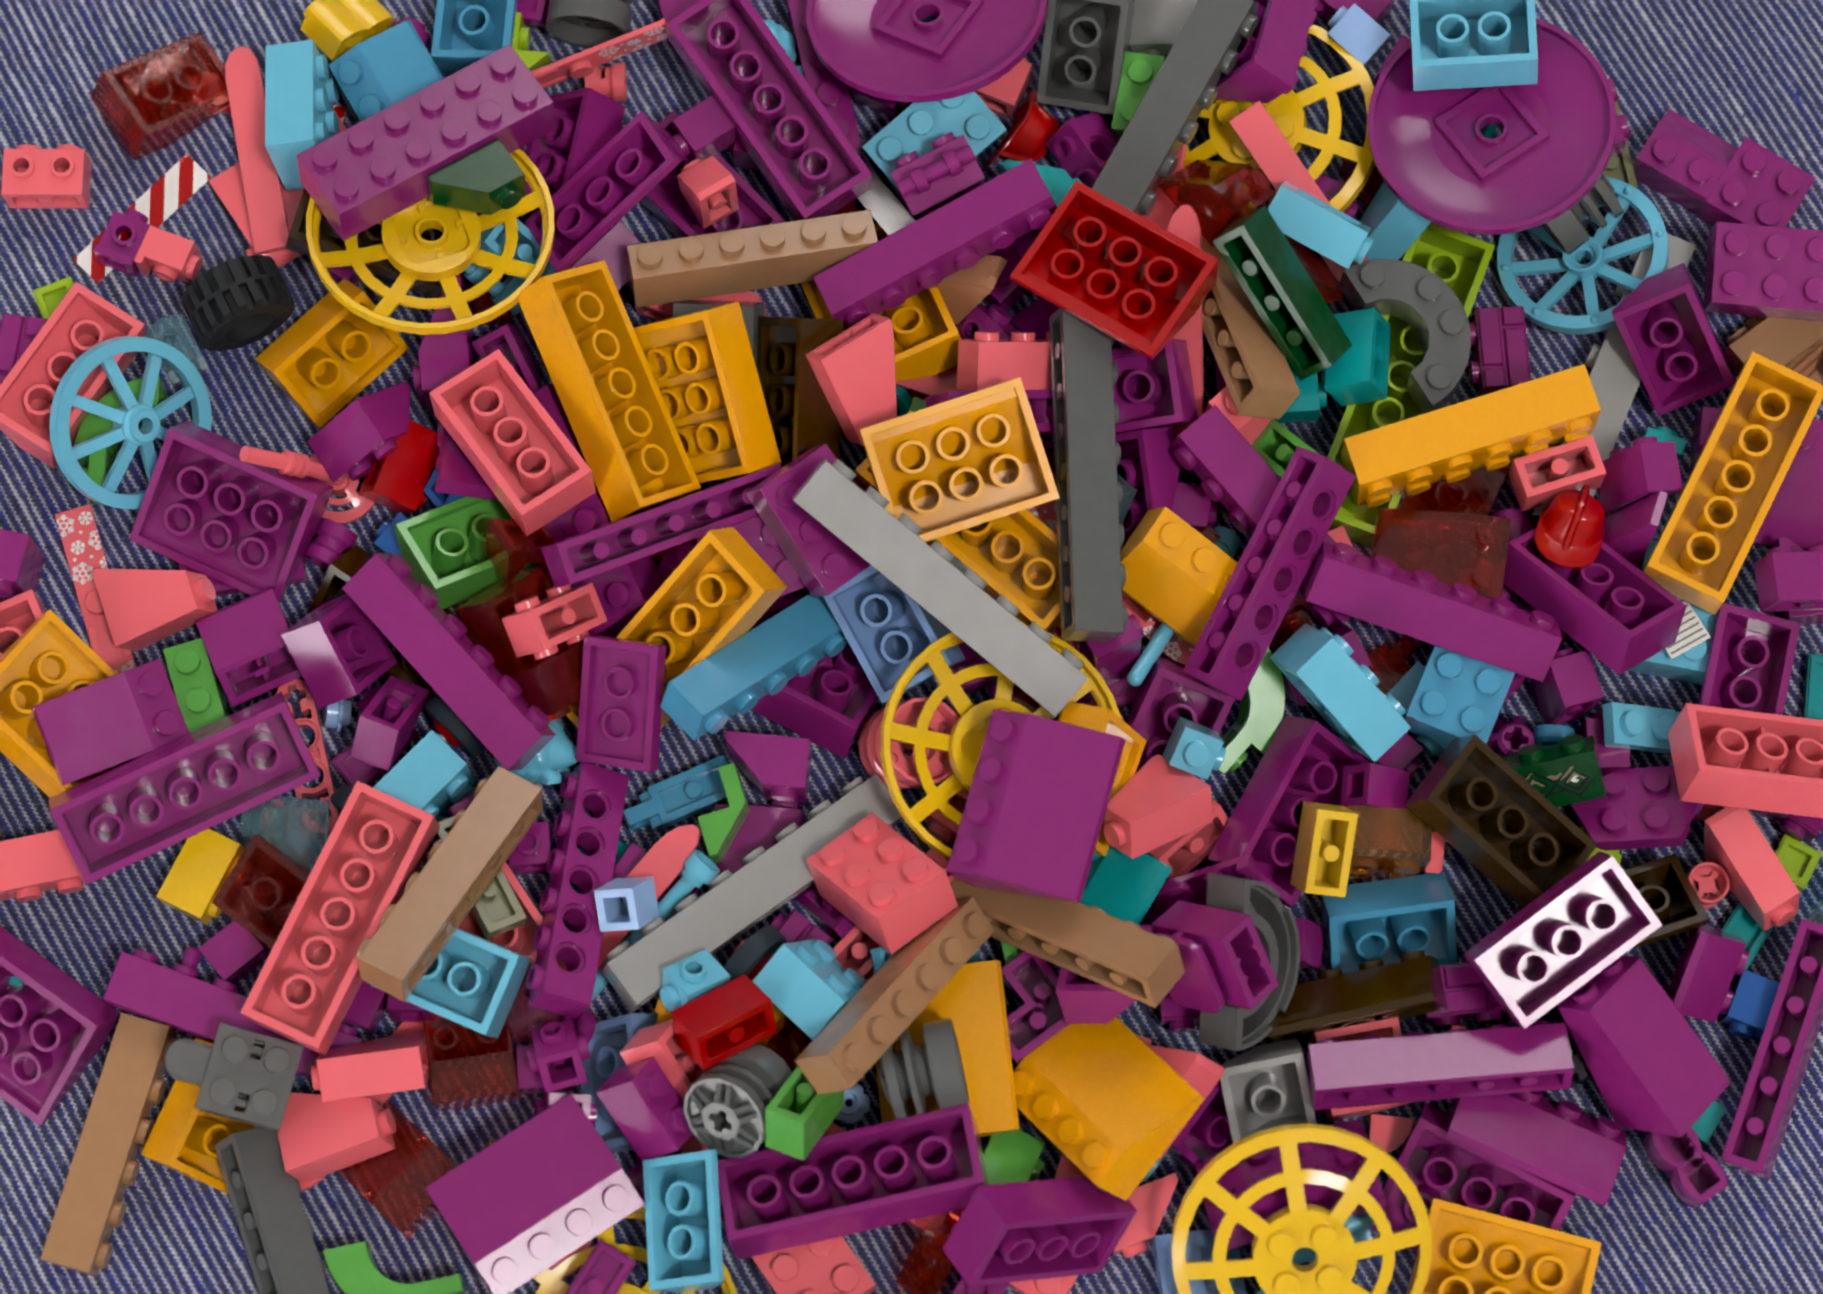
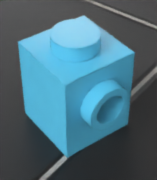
[1163,716,1226,780]
[660,949,730,1012]

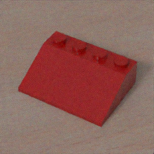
[1010,180,1219,360]

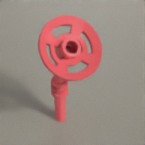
[239,446,376,524]

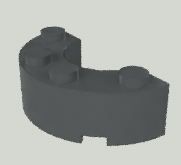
[1339,259,1471,414]
[1199,873,1300,1051]

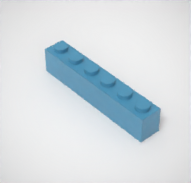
[660,594,848,741]

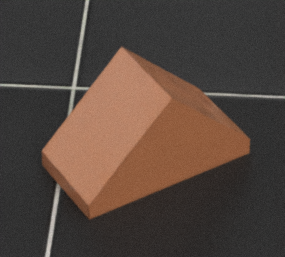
[936,255,1007,325]

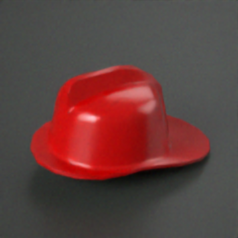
[982,90,1059,171]
[1534,484,1605,569]

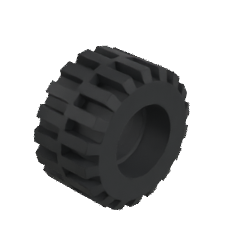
[181,255,295,351]

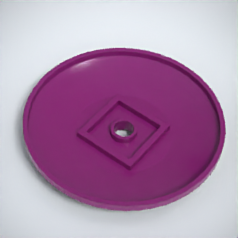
[806,0,1048,102]
[1368,18,1617,235]

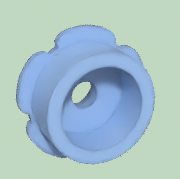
[323,700,352,733]
[835,1083,870,1124]

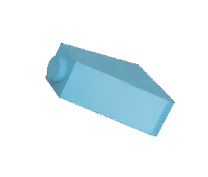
[1360,181,1431,261]

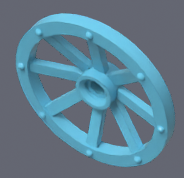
[1497,176,1669,335]
[49,336,212,509]

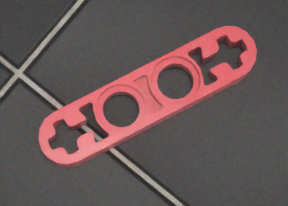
[276,678,340,837]

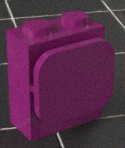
[1151,900,1279,1014]

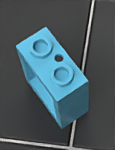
[1268,181,1373,269]

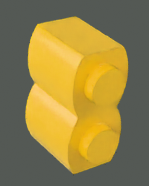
[300,0,395,61]

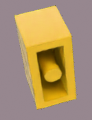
[1290,801,1358,898]
[156,828,248,926]

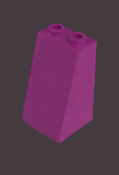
[1558,955,1730,1138]

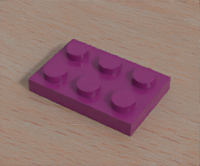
[576,635,666,772]

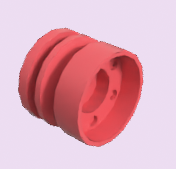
[858,697,959,790]

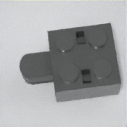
[165,1023,304,1133]

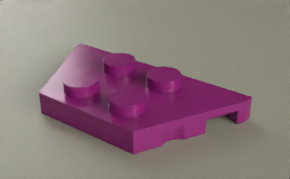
[1571,766,1704,850]

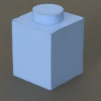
[1328,3,1392,68]
[594,876,659,932]

